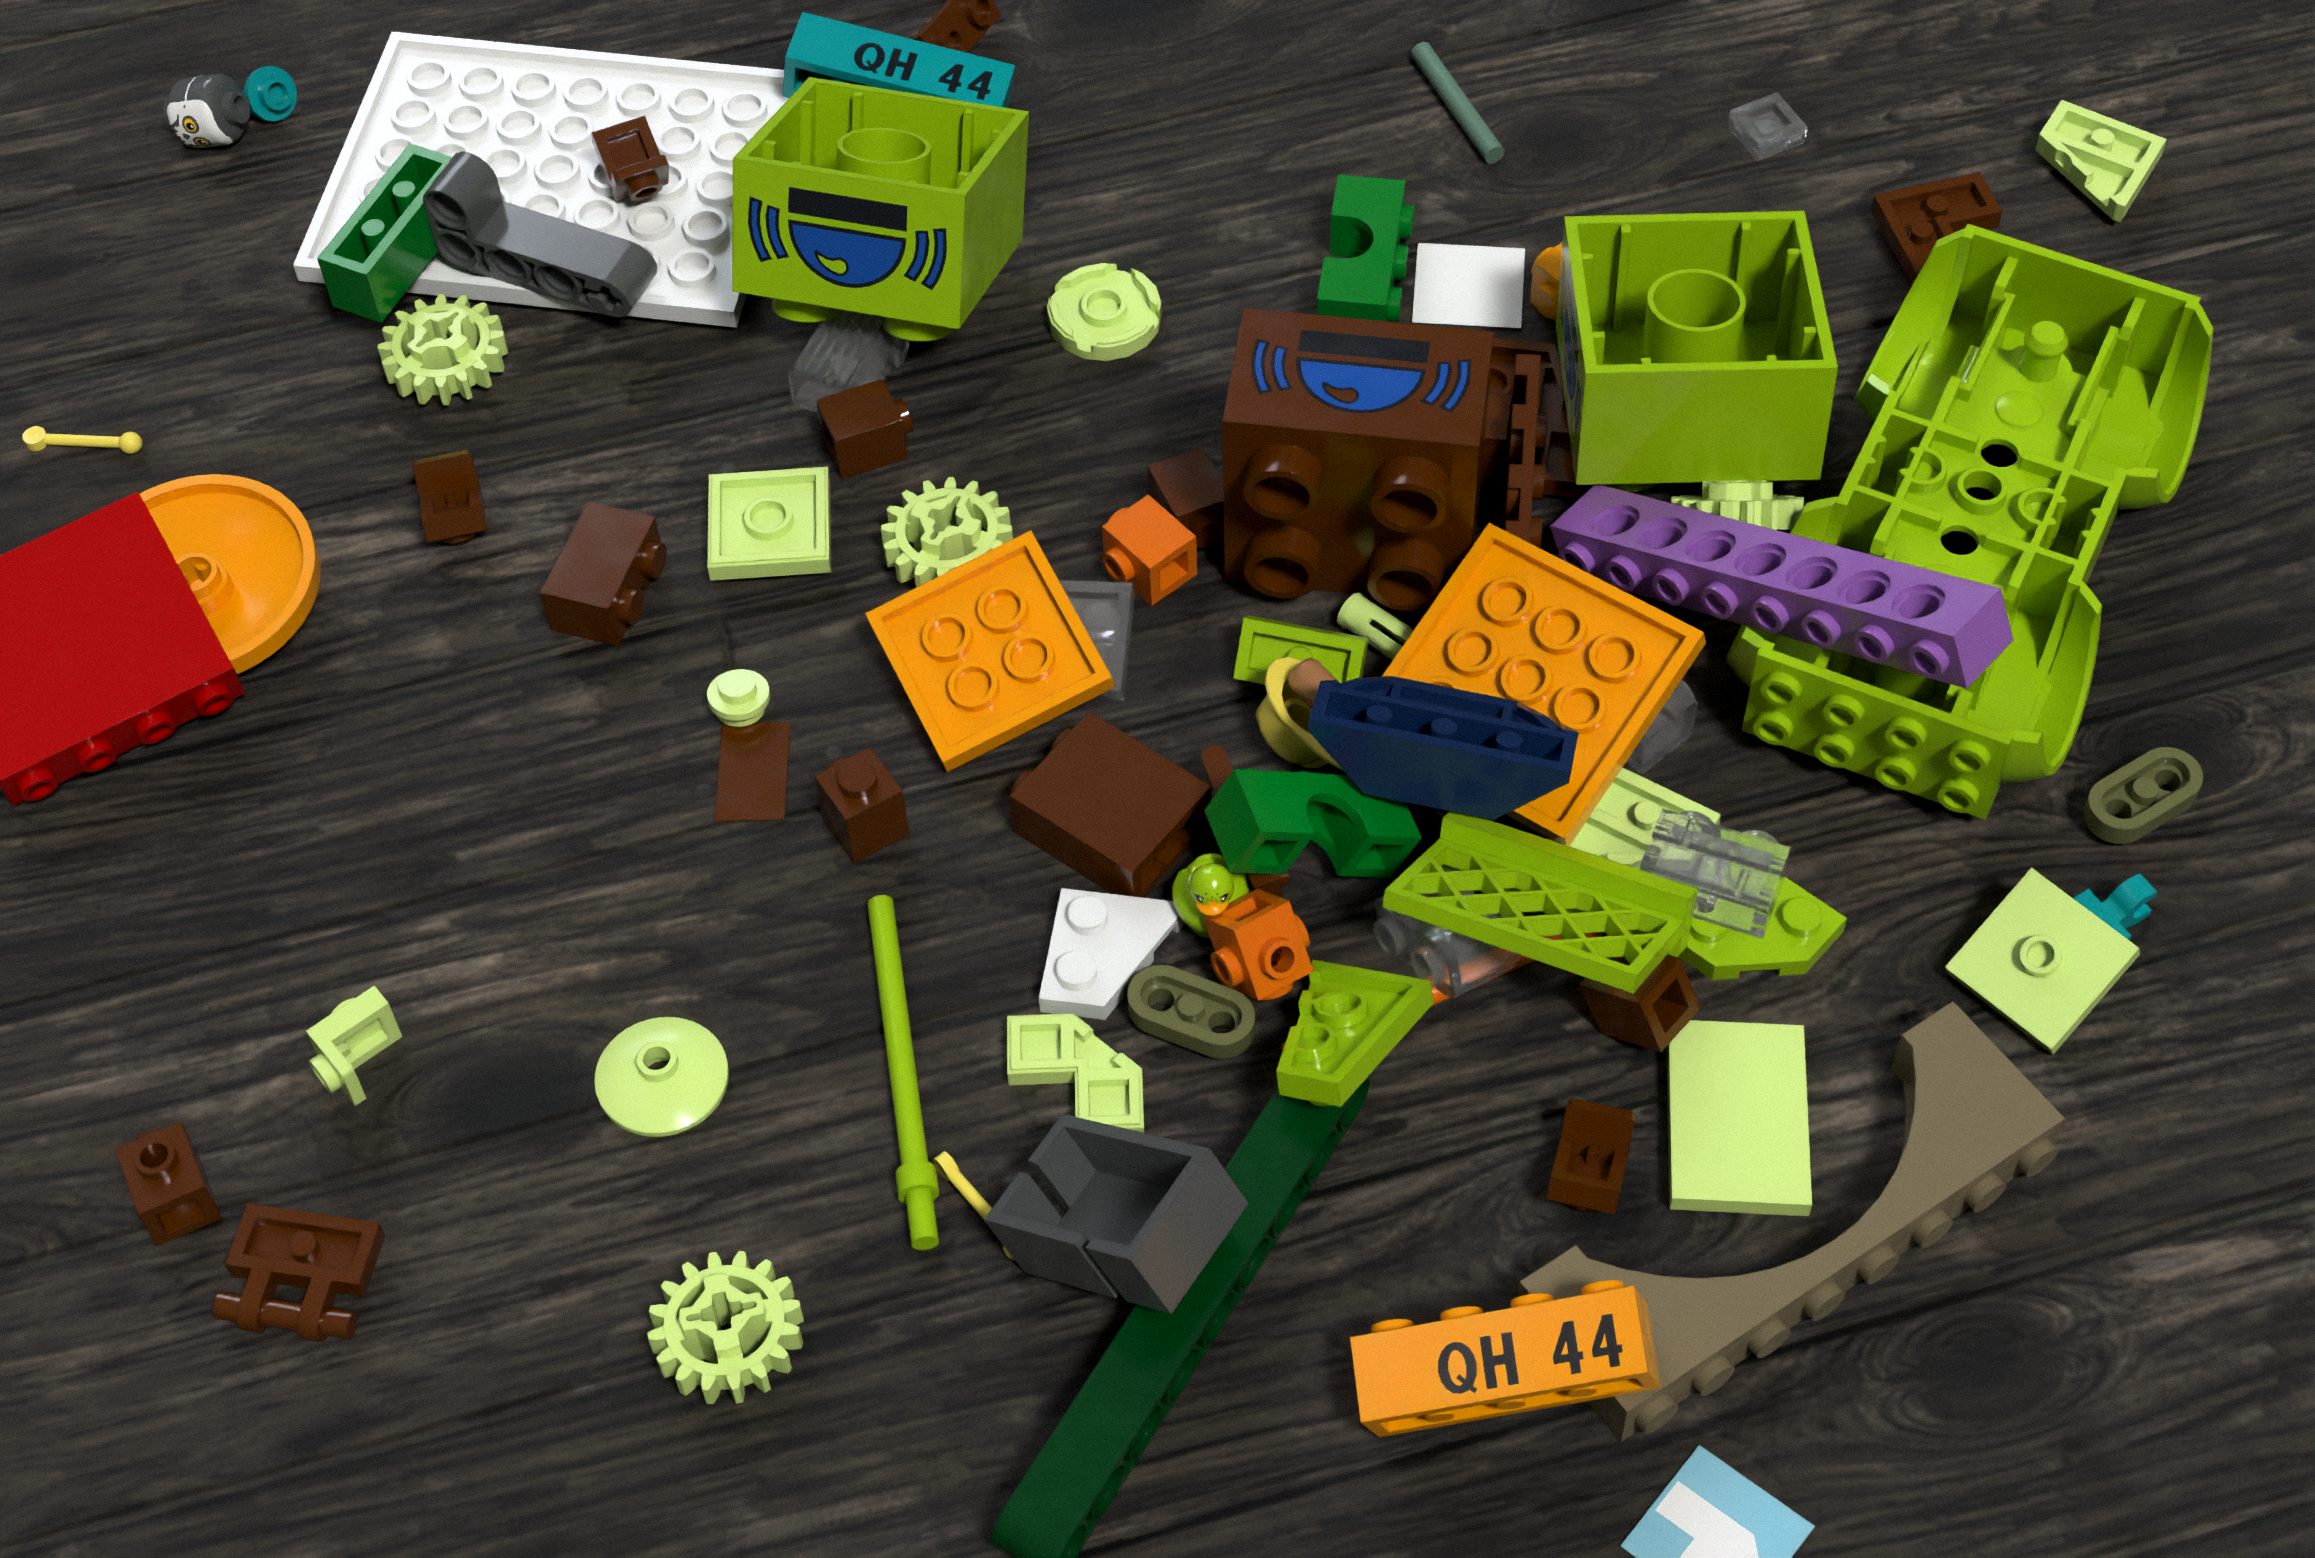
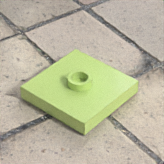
[707,467,831,581]
[1945,868,2140,1055]

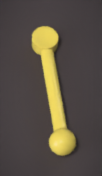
[22,426,142,455]
[932,1151,1014,1260]

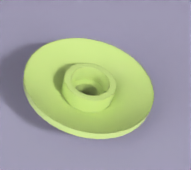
[594,1017,729,1137]

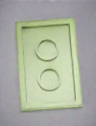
[1667,1020,1812,1216]

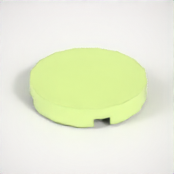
[1047,263,1162,361]

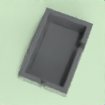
[984,1114,1248,1314]

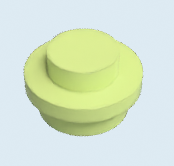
[707,669,770,727]

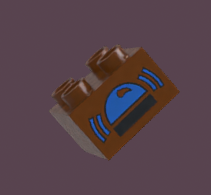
[1222,308,1494,611]

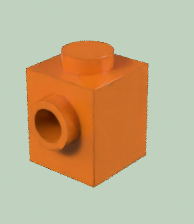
[1102,495,1197,606]

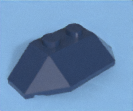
[1308,676,1579,820]

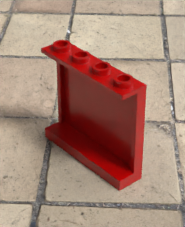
[0,491,245,806]

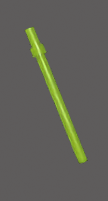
[867,895,939,1250]

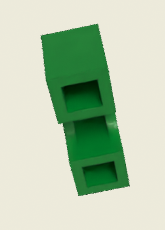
[1317,174,1415,322]
[1204,768,1422,878]

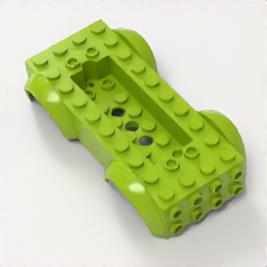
[1726,223,2214,820]

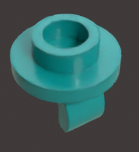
[242,66,297,121]

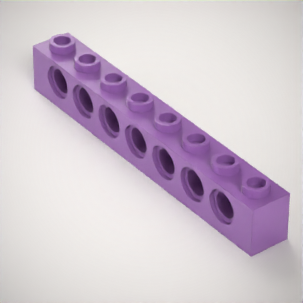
[1550,485,2013,689]

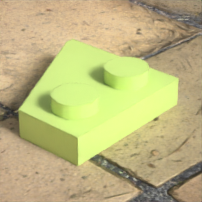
[2035,100,2167,223]

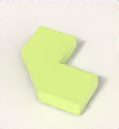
[1007,1013,1144,1133]

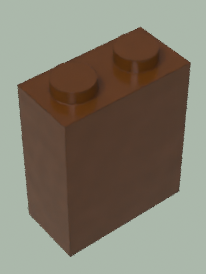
[1009,711,1212,898]

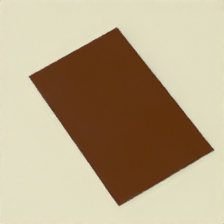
[715,722,791,821]

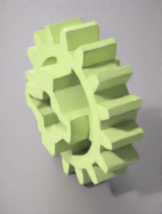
[378,294,508,405]
[881,477,1013,587]
[1670,480,1804,530]
[647,1251,804,1404]

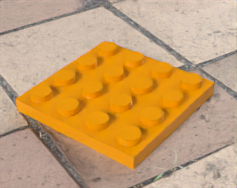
[1381,523,1706,846]

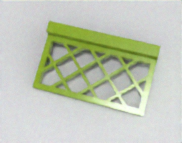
[1382,811,1698,994]

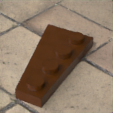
[1504,354,1547,548]

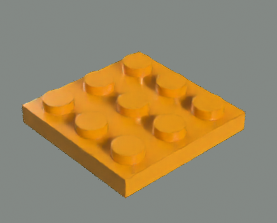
[865,530,1115,772]

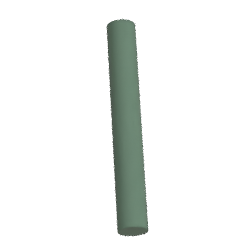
[1411,42,1505,164]

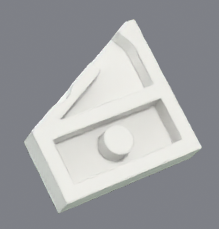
[1039,888,1184,1020]

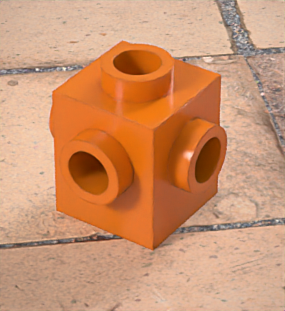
[1203,889,1314,1001]

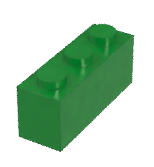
[317,143,452,323]

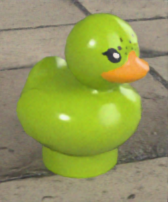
[1172,853,1252,938]

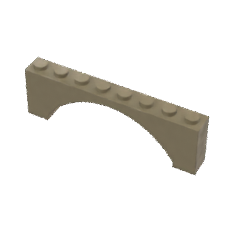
[1518,1001,2065,1442]

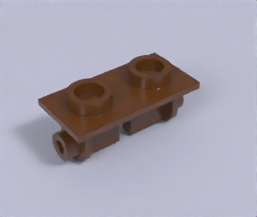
[909,0,1001,53]

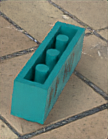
[783,12,1015,108]

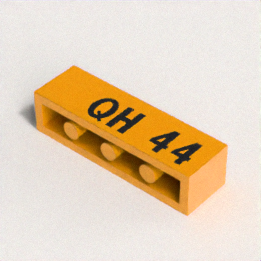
[1350,1280,1661,1437]

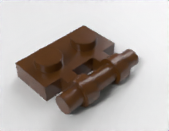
[213,1203,385,1342]

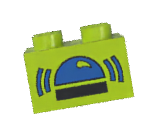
[732,77,1029,341]
[1556,211,1838,492]

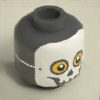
[163,73,250,148]

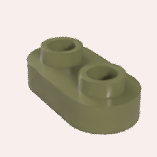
[2083,747,2203,844]
[1127,965,1255,1059]

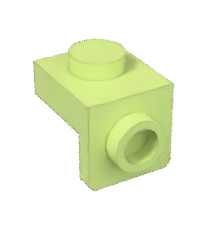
[306,986,402,1106]

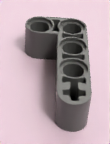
[423,151,657,318]

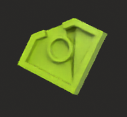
[1679,847,1847,980]

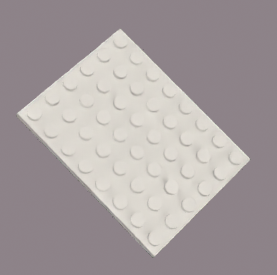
[293,32,789,328]

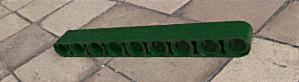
[991,1076,1371,1558]

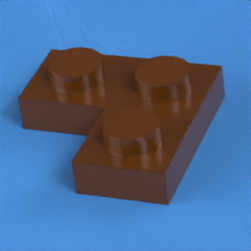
[1871,172,2002,286]

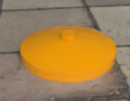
[140,474,321,674]

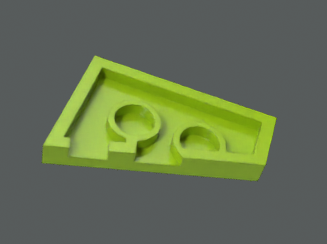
[1276,960,1434,1107]

